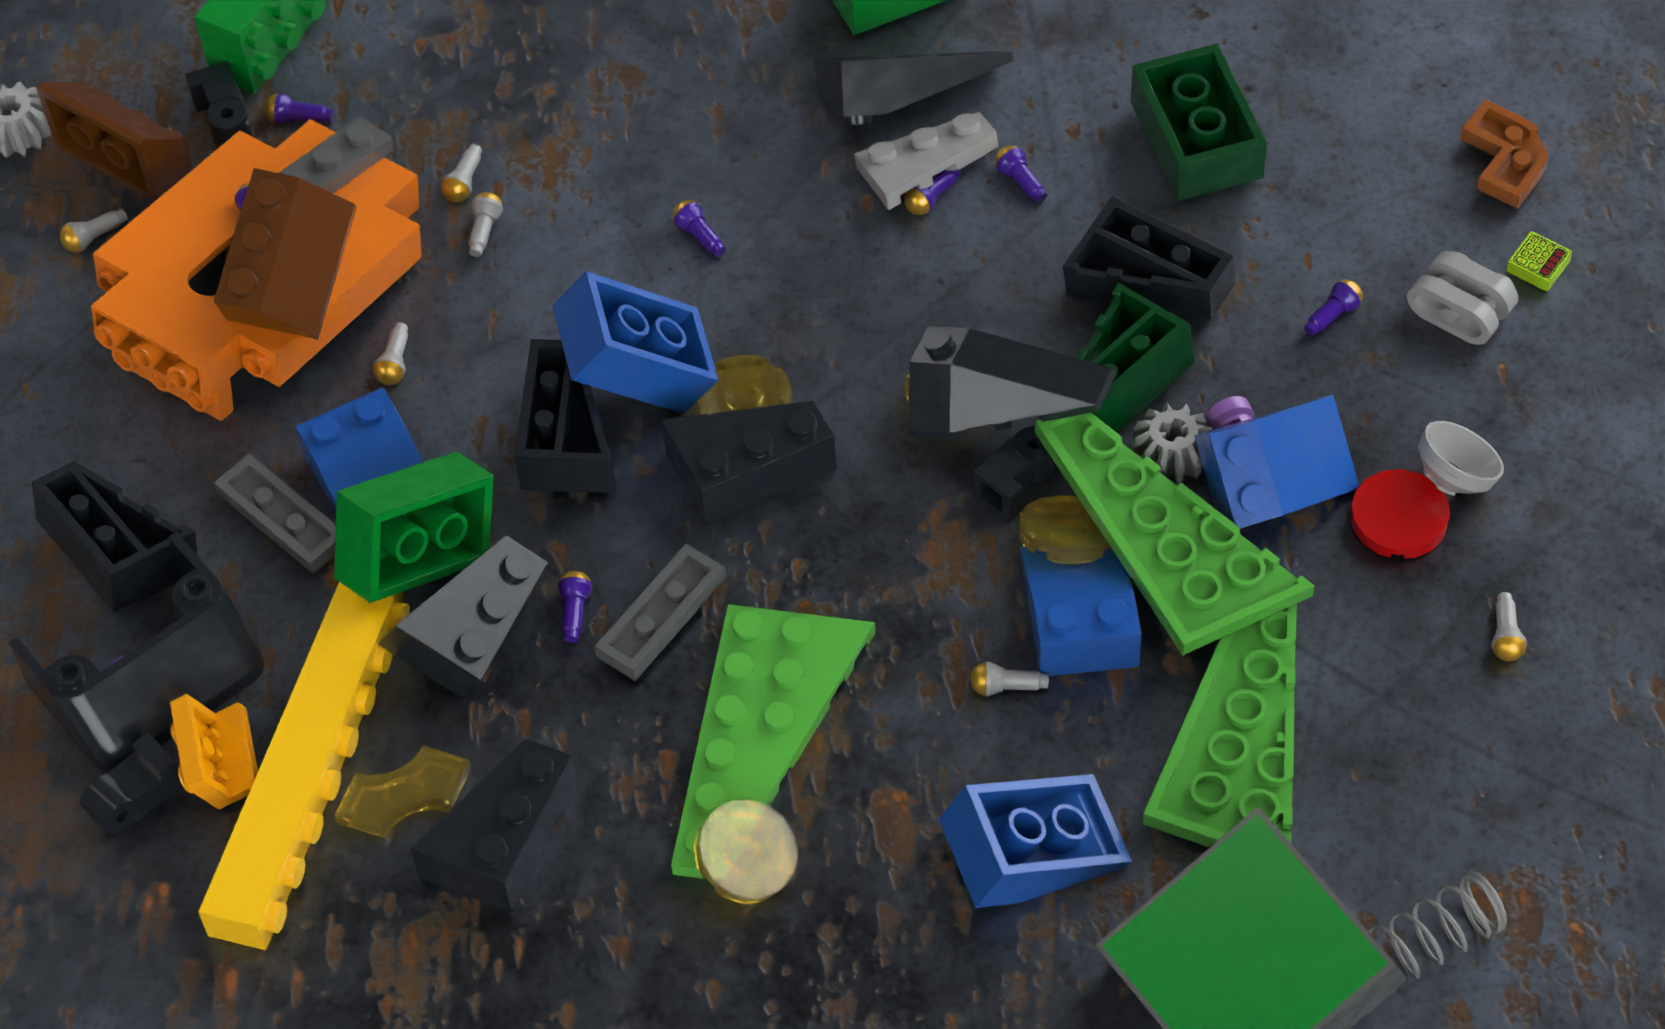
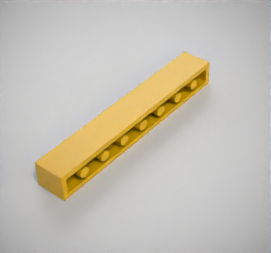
[198,582,410,950]

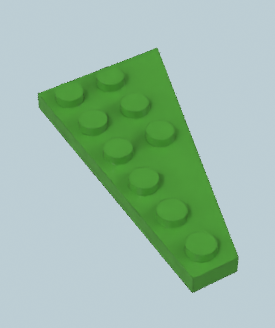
[1035,413,1315,656]
[671,604,876,881]
[1143,604,1297,848]

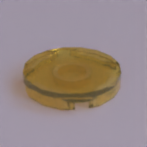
[697,355,792,415]
[1019,495,1112,564]
[694,799,798,904]

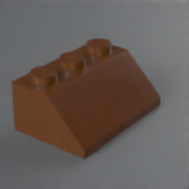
[36,82,193,201]
[213,168,357,340]

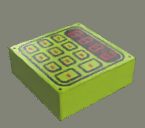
[1506,231,1573,292]

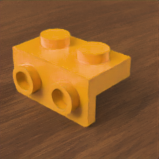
[170,694,258,810]

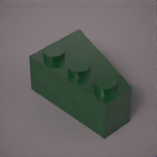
[1076,283,1195,433]

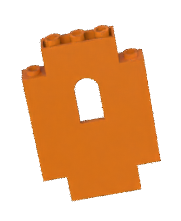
[91,119,422,422]

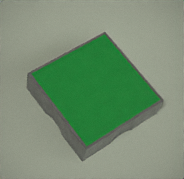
[1095,806,1407,1029]

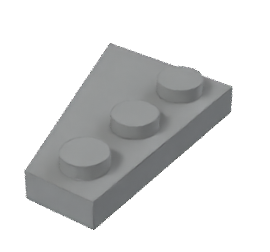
[854,112,999,210]

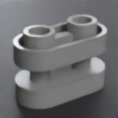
[1407,251,1518,345]

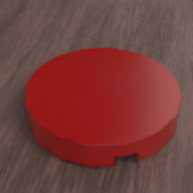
[1351,469,1450,559]

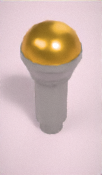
[441,144,482,203]
[468,192,503,257]
[60,208,128,253]
[372,322,408,385]
[1491,592,1527,662]
[971,661,1049,697]

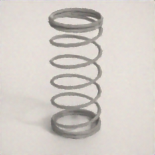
[1368,870,1507,993]

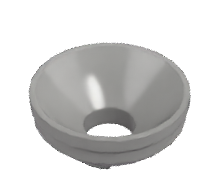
[1418,421,1504,496]

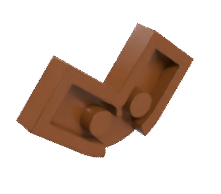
[1460,99,1548,209]

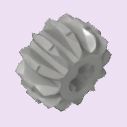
[0,82,51,159]
[1132,402,1212,485]

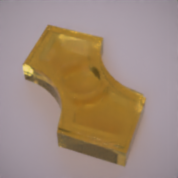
[334,745,472,838]

